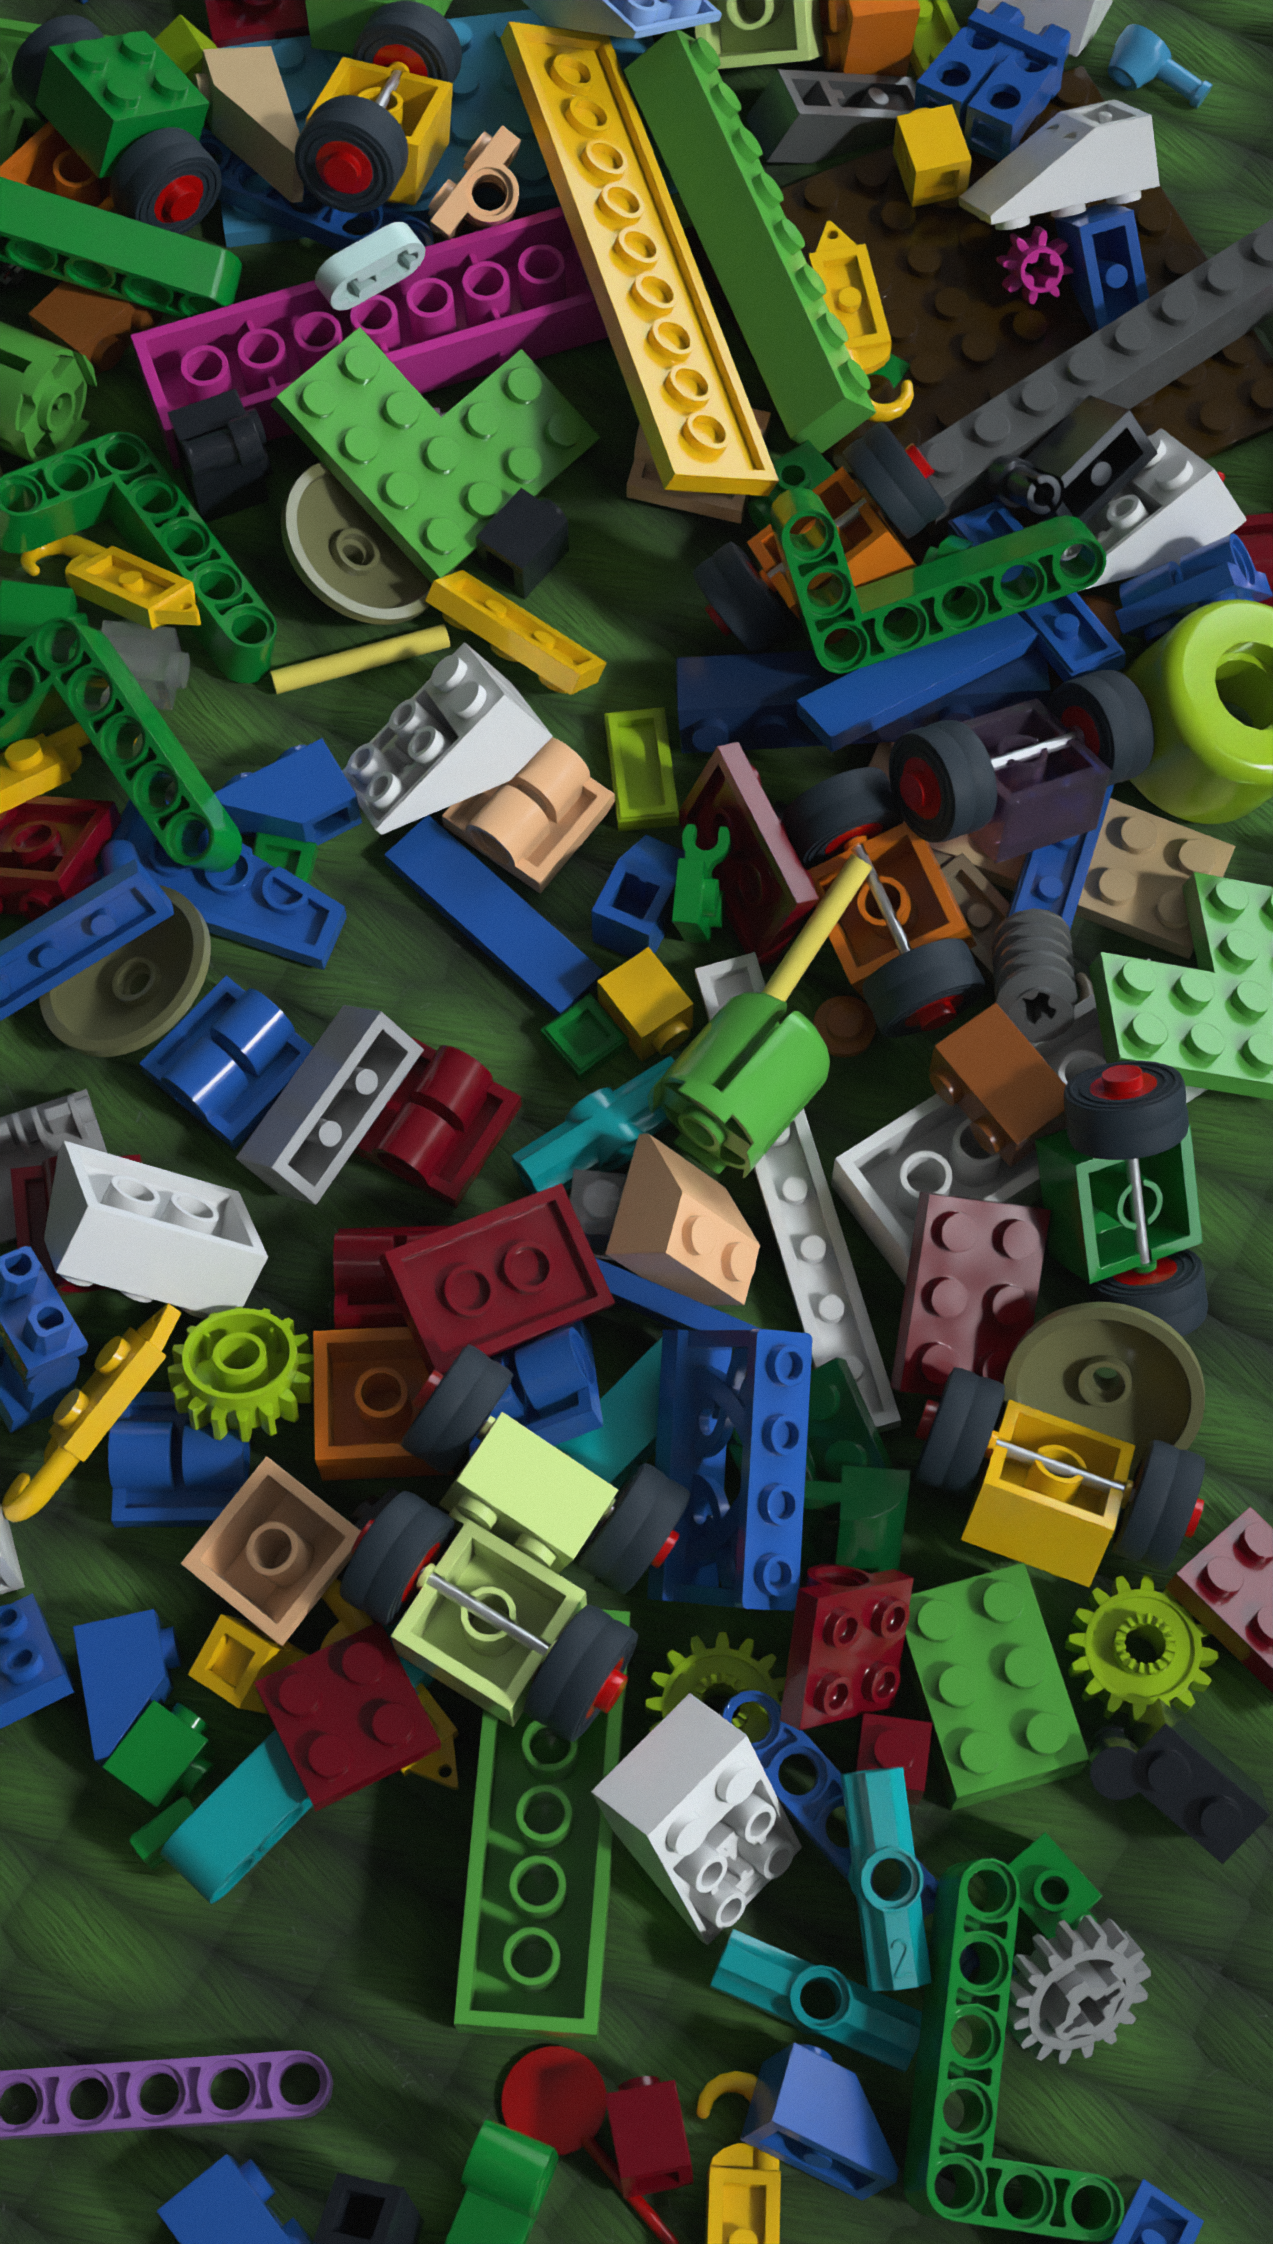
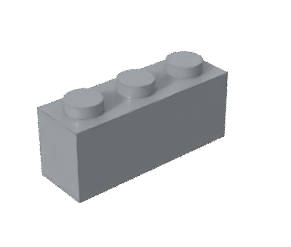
[236,1005,424,1205]

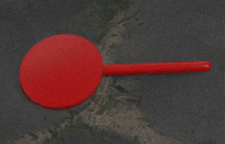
[502,2046,679,2244]

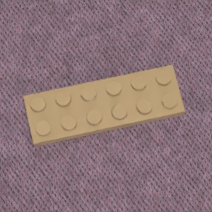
[868,742,1235,959]

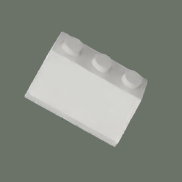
[44,1141,268,1319]

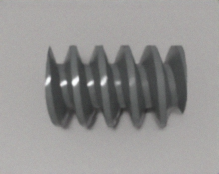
[991,908,1078,1043]

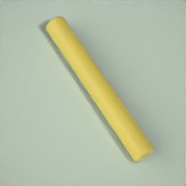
[270,624,451,694]
[761,853,873,1002]

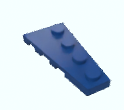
[98,798,347,970]

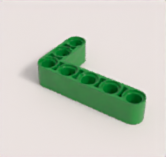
[0,177,242,319]
[0,431,277,684]
[770,487,1106,674]
[0,617,242,873]
[903,1858,1124,2242]
[444,2119,559,2244]

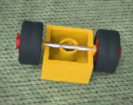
[294,0,462,213]
[914,1367,1205,1587]

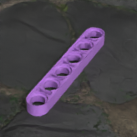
[0,2050,334,2140]

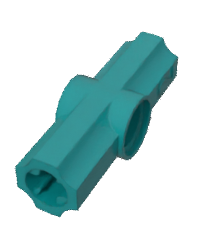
[511,1056,675,1195]
[840,1767,932,1991]
[709,1929,922,2073]

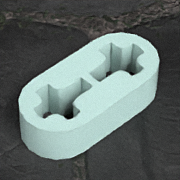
[315,222,426,311]

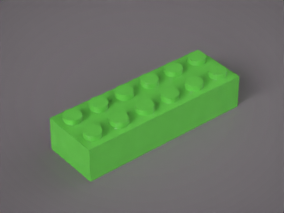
[454,1609,630,2044]

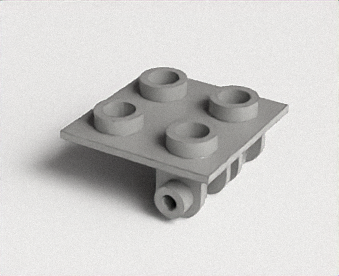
[0,1089,107,1244]

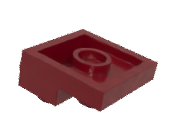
[0,796,122,922]

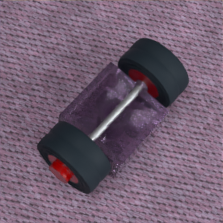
[889,670,1154,863]

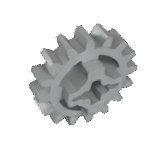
[1006,1915,1151,2064]

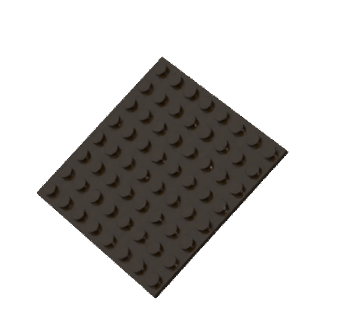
[683,66,1273,567]

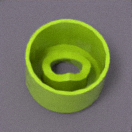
[1122,599,1273,824]

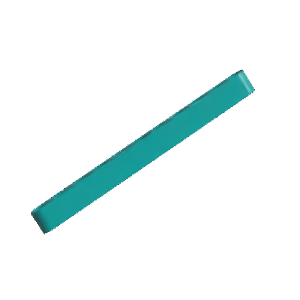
[160,1338,662,1904]

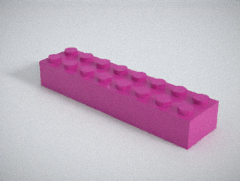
[131,206,609,469]

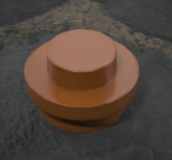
[813,996,876,1058]

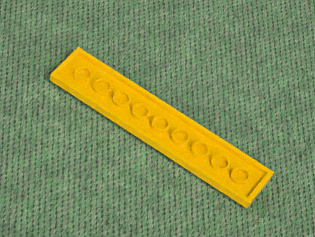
[500,21,779,496]

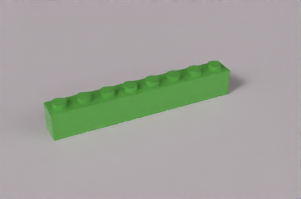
[624,30,876,453]

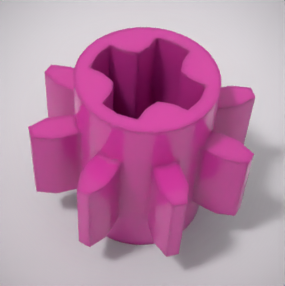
[996,226,1073,304]

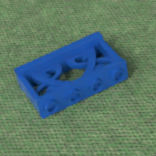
[647,1329,812,1611]

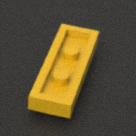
[425,570,607,695]

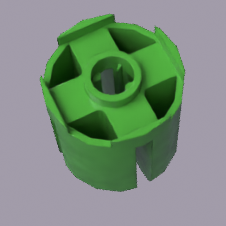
[0,321,97,463]
[647,992,830,1178]

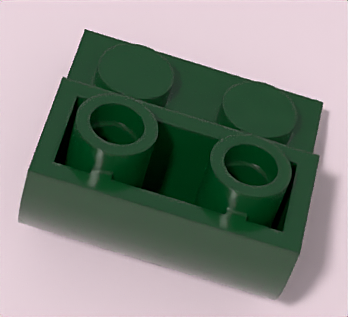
[727,1357,895,1483]
[799,1465,910,1589]

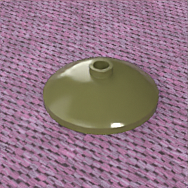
[281,462,448,625]
[39,885,211,1057]
[1003,1302,1205,1481]

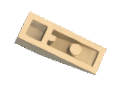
[193,46,304,203]

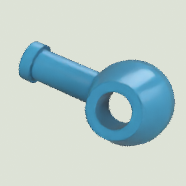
[1108,24,1213,109]

